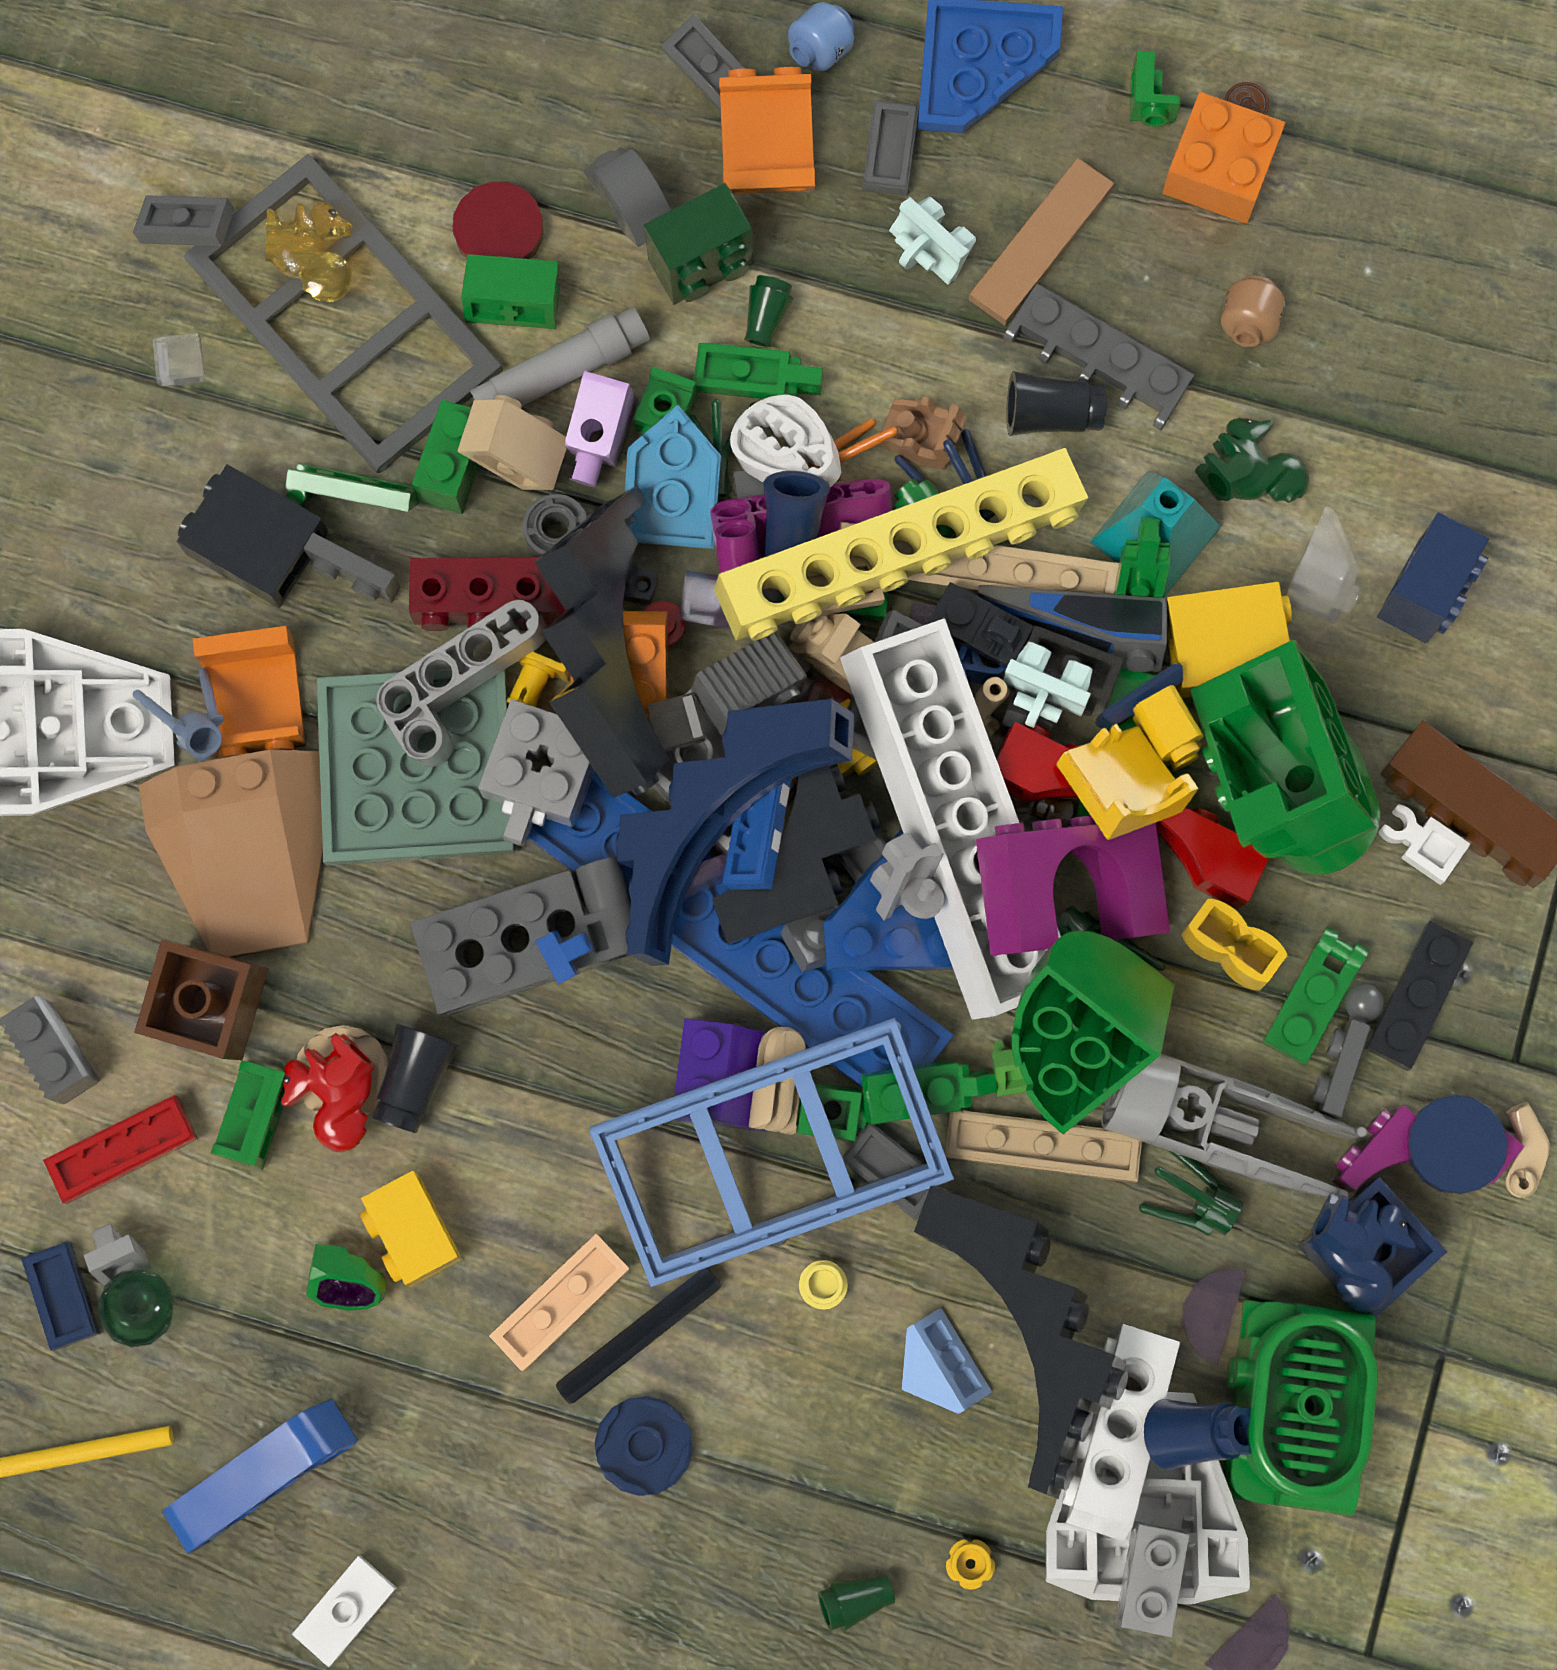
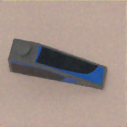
[977,585,1167,672]

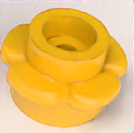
[946,1540,995,1589]

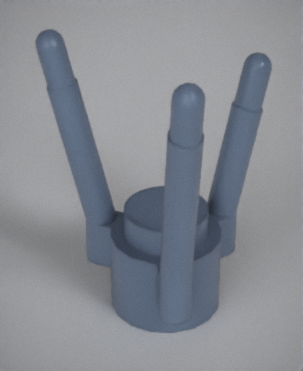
[132,668,224,762]

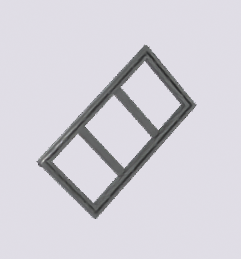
[184,154,503,473]

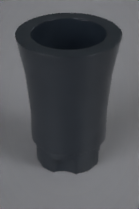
[1006,371,1107,436]
[373,1023,460,1133]

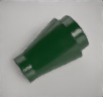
[744,275,794,347]
[818,1574,895,1631]

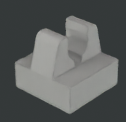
[83,1223,150,1288]

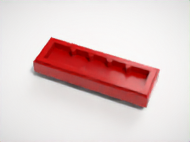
[43,1095,198,1205]

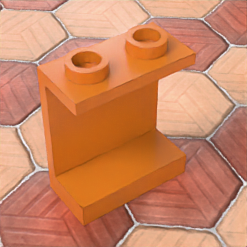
[719,67,815,194]
[193,626,306,759]

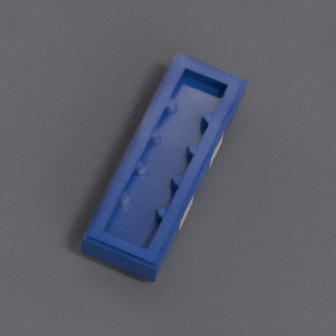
[722,779,791,890]

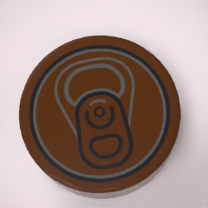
[1224,82,1269,115]

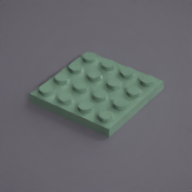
[317,669,515,866]

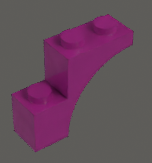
[1332,1105,1525,1193]

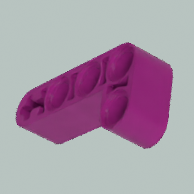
[710,479,893,574]

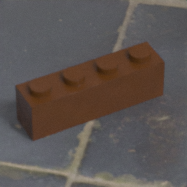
[1380,720,1557,888]

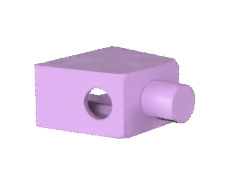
[565,371,638,487]

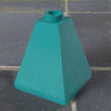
[1090,471,1221,598]

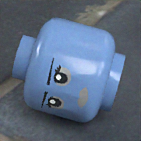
[788,2,854,72]

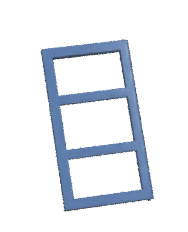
[589,1017,954,1287]

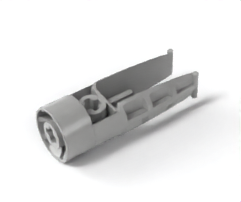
[1102,1054,1367,1199]

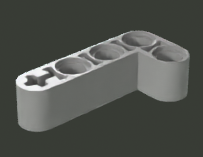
[376,600,548,767]

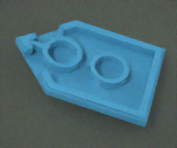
[625,405,721,549]

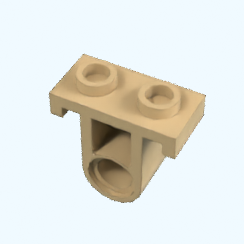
[789,614,874,695]

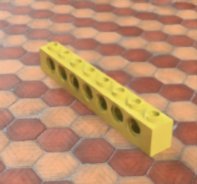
[714,448,1088,641]

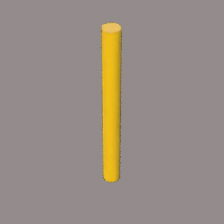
[0,1426,174,1478]

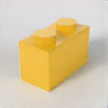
[360,1171,463,1287]

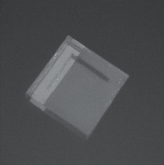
[153,333,205,387]

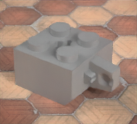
[478,699,595,847]

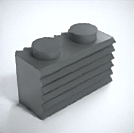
[691,632,807,736]
[0,995,100,1105]

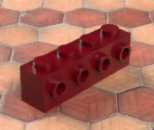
[409,557,566,631]

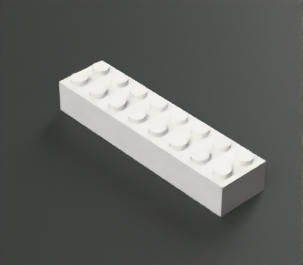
[840,618,1061,1020]

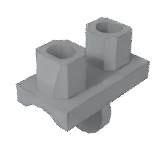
[870,833,945,921]

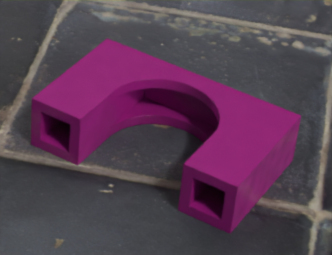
[976,816,1170,956]

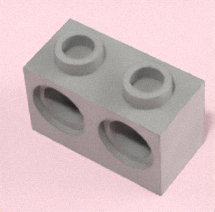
[1115,1521,1189,1637]

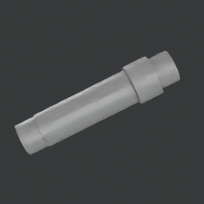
[470,307,650,407]

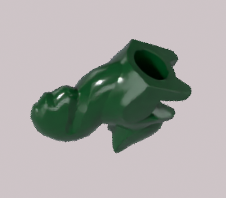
[1195,418,1309,503]

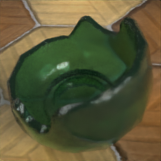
[98,1267,174,1348]

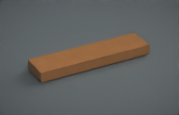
[969,158,1114,326]

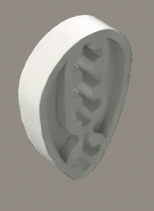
[730,395,841,487]

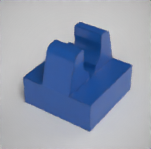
[535,931,593,984]

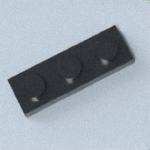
[1365,921,1473,1071]

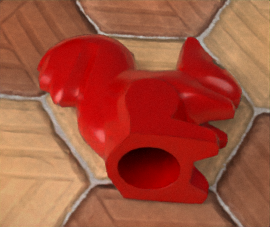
[281,1033,375,1152]

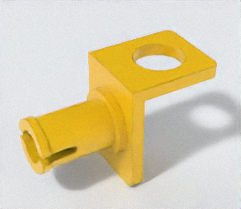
[506,652,571,707]

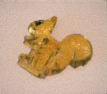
[265,202,352,302]

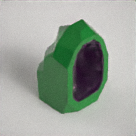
[306,1244,387,1311]

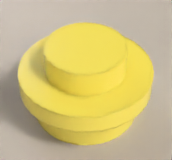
[799,1260,848,1310]

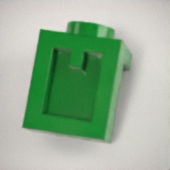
[1129,51,1180,127]

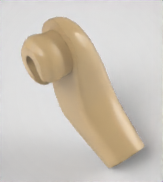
[974,677,1010,738]
[1505,1102,1550,1198]

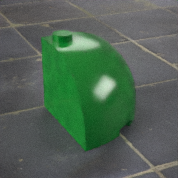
[1012,931,1174,1135]

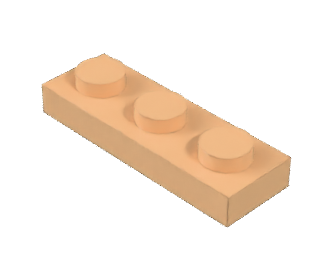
[489,1234,631,1372]

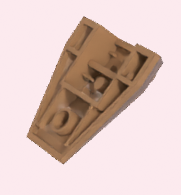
[139,749,323,958]

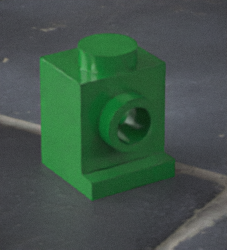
[633,366,697,437]
[796,1083,866,1141]

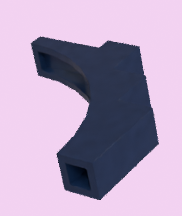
[616,699,854,966]

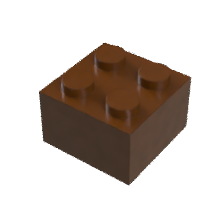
[134,939,269,1061]

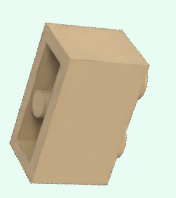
[457,395,567,490]

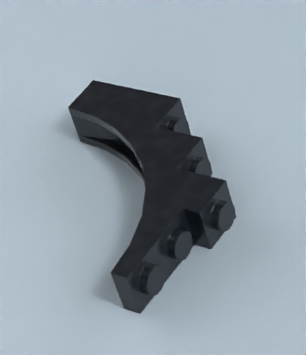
[914,1186,1128,1499]

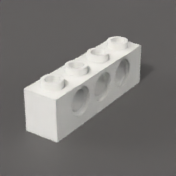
[1062,1324,1180,1541]

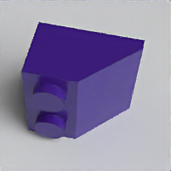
[674,1018,769,1132]

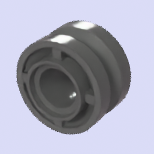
[522,494,587,557]

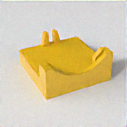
[1056,724,1199,840]

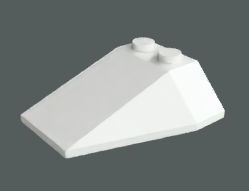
[0,629,175,816]
[1046,1390,1250,1604]

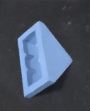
[902,1308,992,1414]

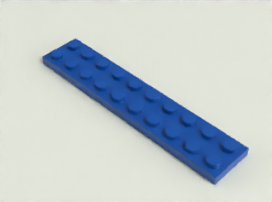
[527,771,953,1089]

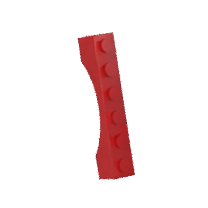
[995,722,1269,909]

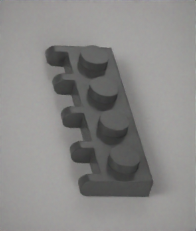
[1003,283,1194,430]

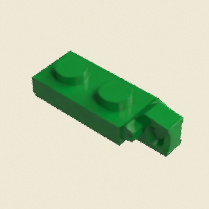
[694,342,823,399]
[1114,518,1170,598]
[861,1060,997,1125]

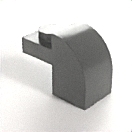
[583,147,671,247]

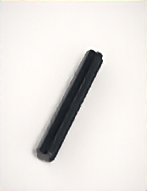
[556,1268,721,1404]

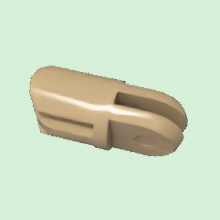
[749,1027,806,1135]

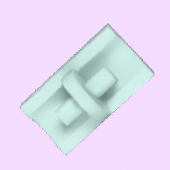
[889,197,976,285]
[1003,642,1092,728]

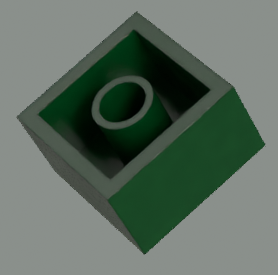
[644,183,754,305]

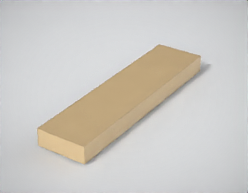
[945,1111,1142,1183]

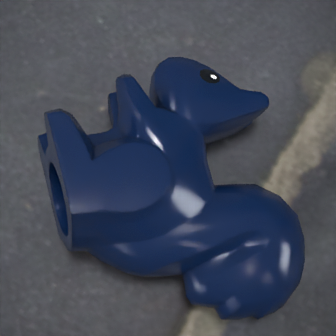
[1311,1194,1415,1313]

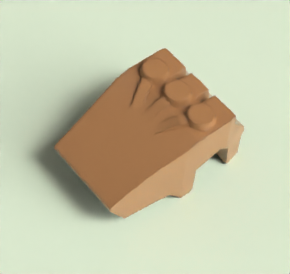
[878,397,967,470]

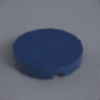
[1407,1095,1508,1194]
[594,1396,693,1496]

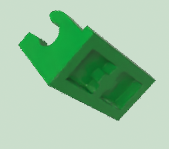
[461,254,560,329]
[210,1060,285,1170]

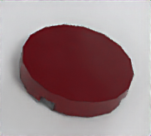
[452,182,543,259]

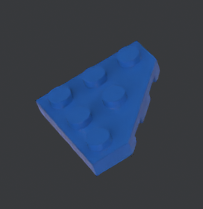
[918,0,1063,133]
[823,829,954,970]

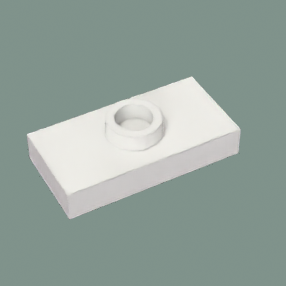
[292,1555,397,1667]

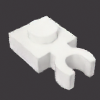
[1378,804,1470,885]

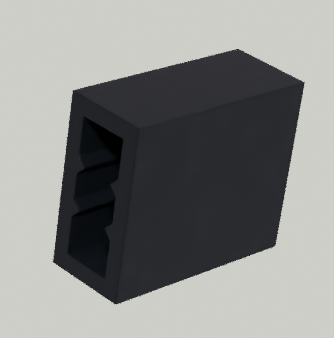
[177,464,329,609]

